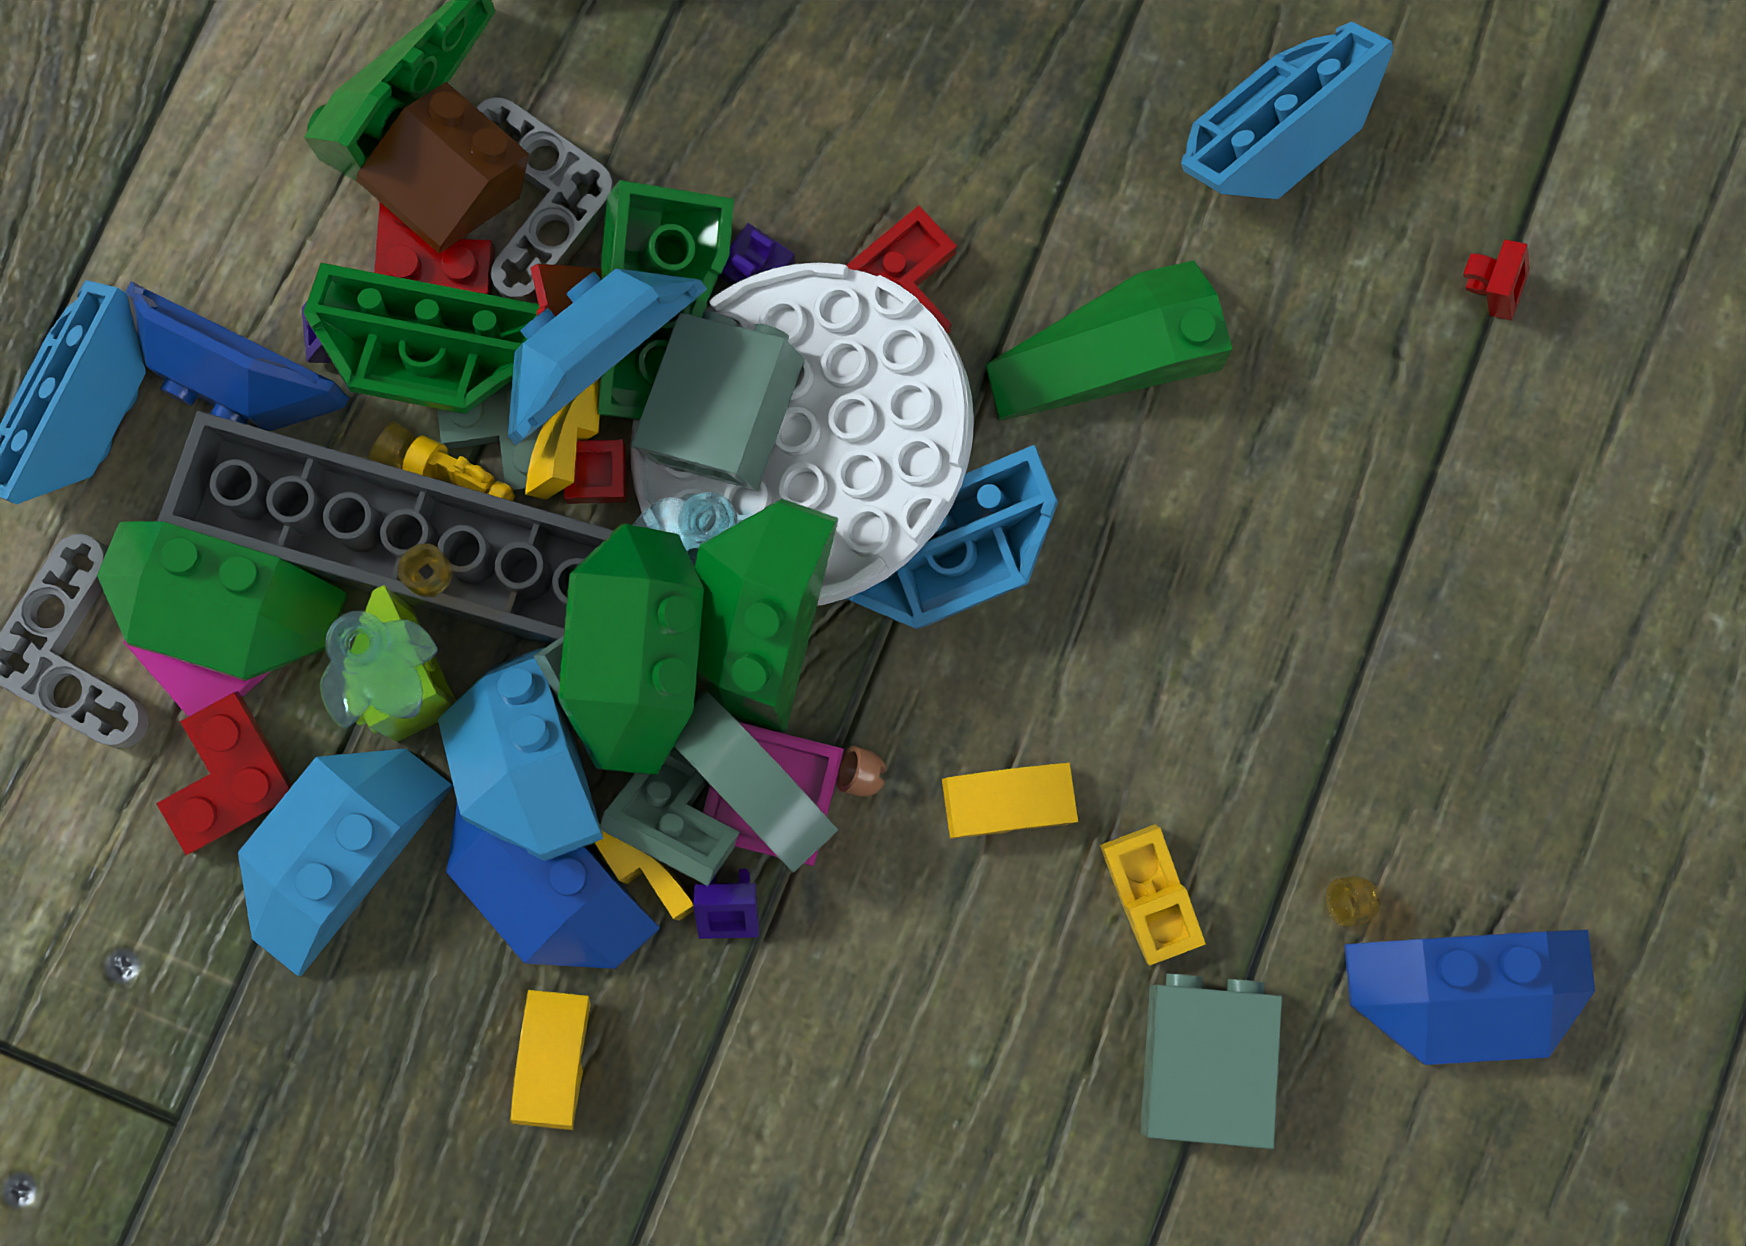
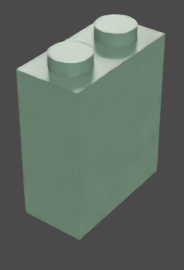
[631,311,805,491]
[1140,974,1282,1149]

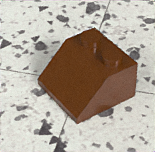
[356,82,529,254]

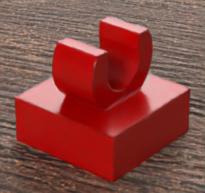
[1463,239,1530,321]
[564,439,626,504]

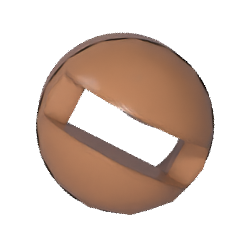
[836,746,887,797]

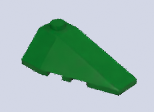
[304,0,496,182]
[598,180,734,421]
[985,260,1233,421]

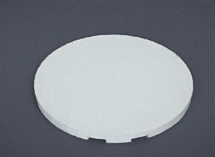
[630,263,974,606]

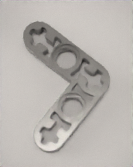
[476,97,614,303]
[0,534,149,749]

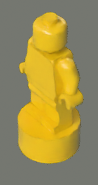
[402,435,515,501]

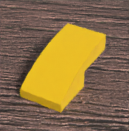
[525,378,600,500]
[942,762,1078,839]
[1100,824,1206,966]
[594,830,694,921]
[510,990,591,1130]

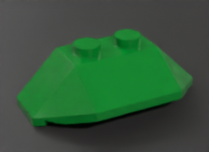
[303,263,540,414]
[695,498,839,734]
[97,521,348,681]
[558,524,704,775]

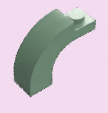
[674,689,838,873]

